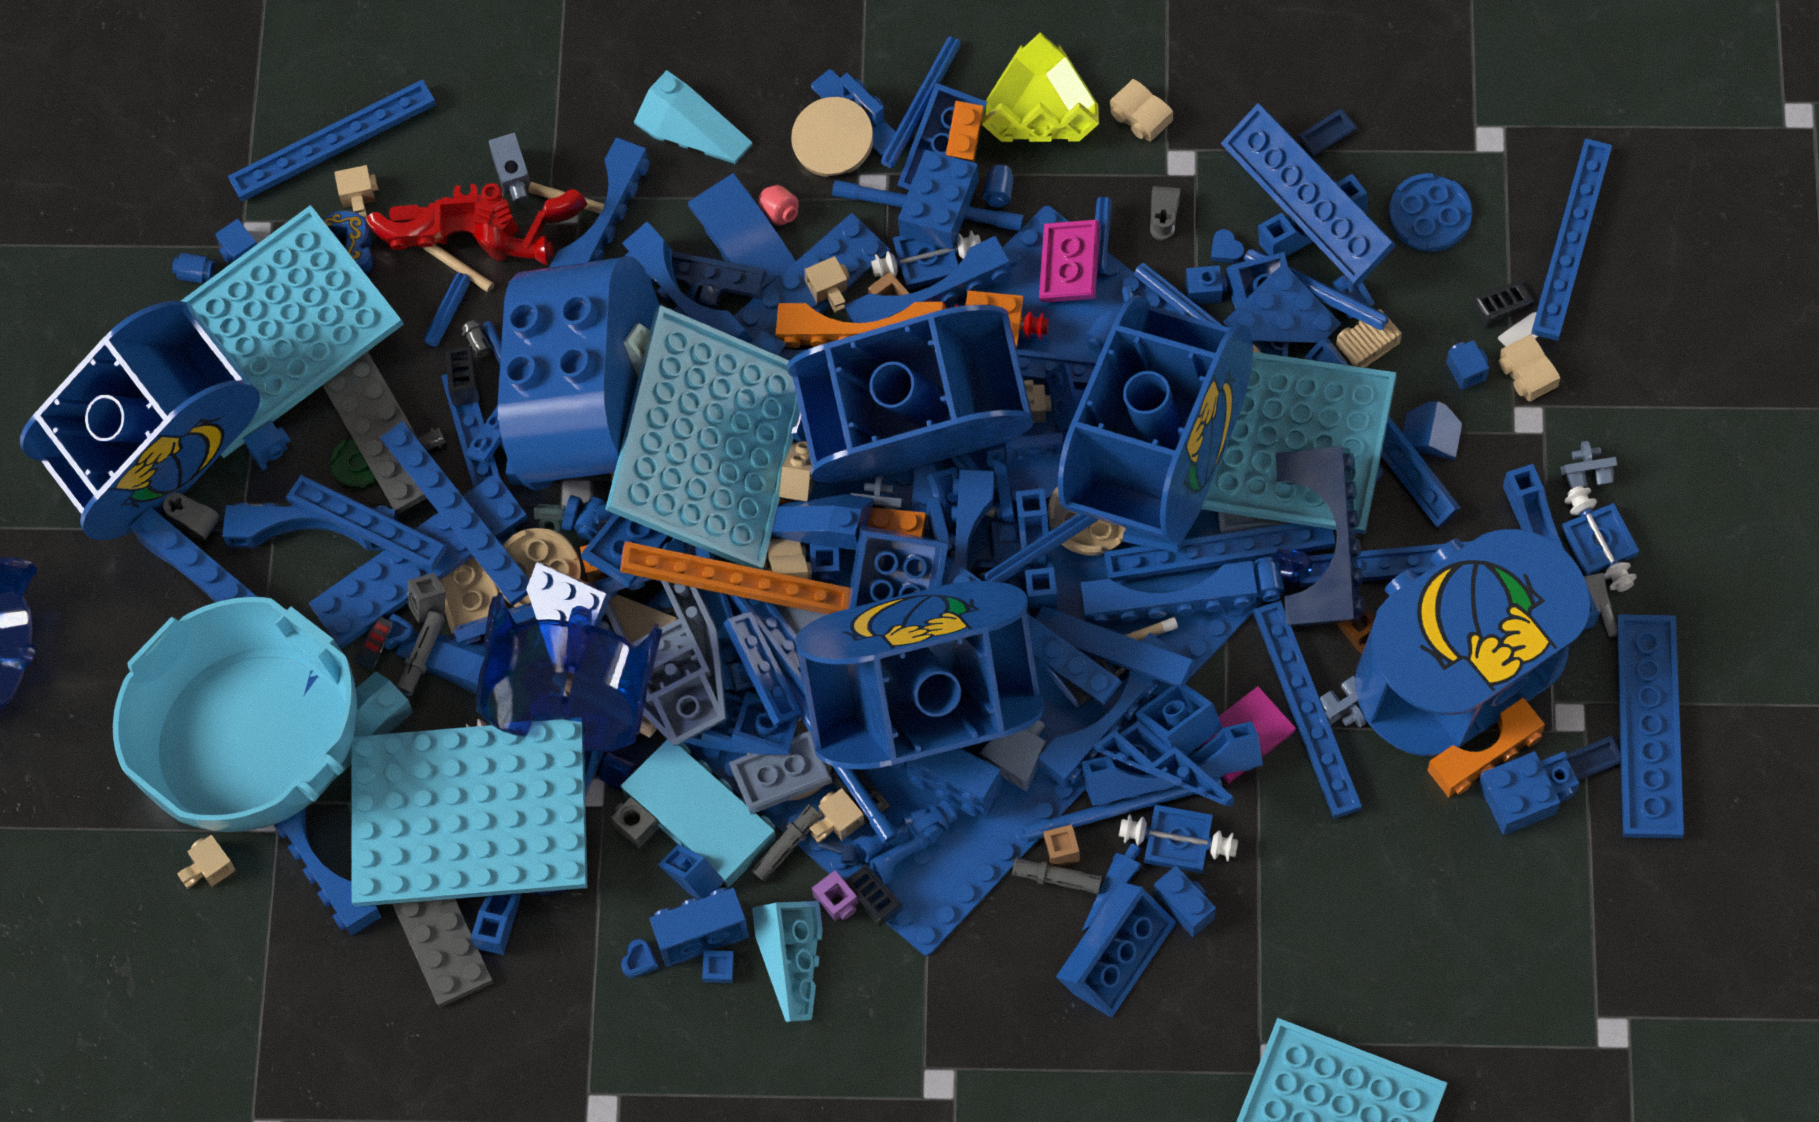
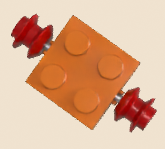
[943,291,1049,349]

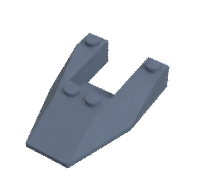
[594,581,727,746]

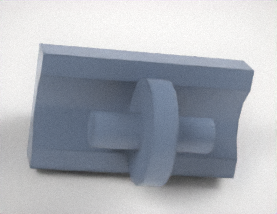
[1560,441,1617,489]
[851,475,904,510]
[1320,676,1366,727]

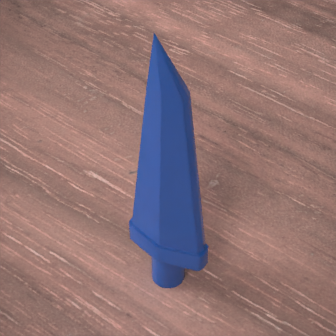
[1082,844,1142,931]

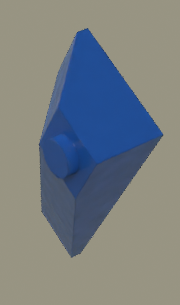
[897,83,987,190]
[1223,252,1289,357]
[771,494,874,550]
[395,631,516,699]

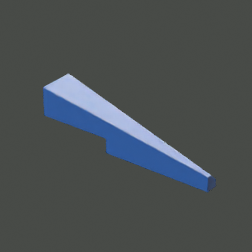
[1094,721,1234,806]

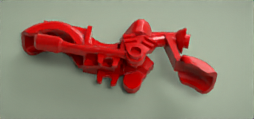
[366,183,588,265]

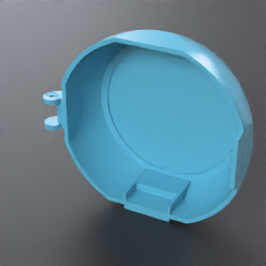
[113,597,357,832]

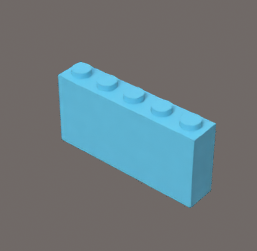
[621,739,776,889]

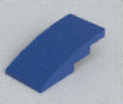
[688,173,796,290]
[684,691,799,755]

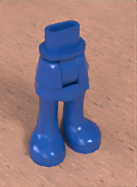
[853,800,958,885]

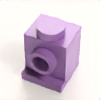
[812,871,858,921]

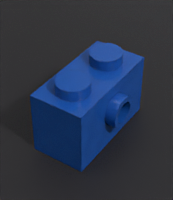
[1153,866,1216,937]

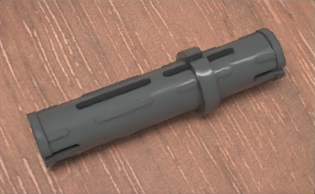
[396,612,446,696]
[751,804,823,882]
[1012,857,1102,894]

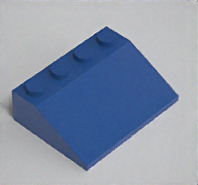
[848,526,948,609]

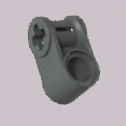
[1150,186,1180,241]
[163,493,220,541]

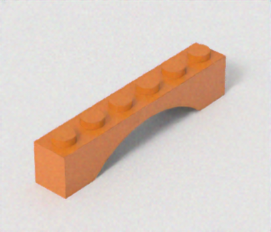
[776,302,946,348]

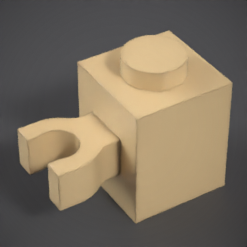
[335,165,378,219]
[805,256,850,314]
[1024,380,1051,423]
[810,788,865,844]
[177,835,236,889]

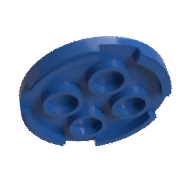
[1388,173,1472,252]

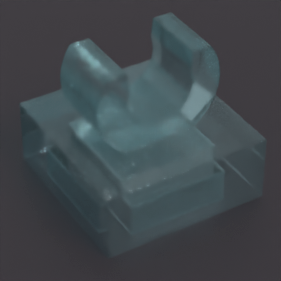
[534,504,566,533]

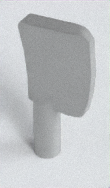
[1583,573,1617,637]

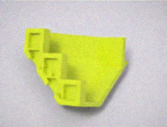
[982,32,1099,142]

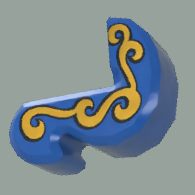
[323,211,374,274]

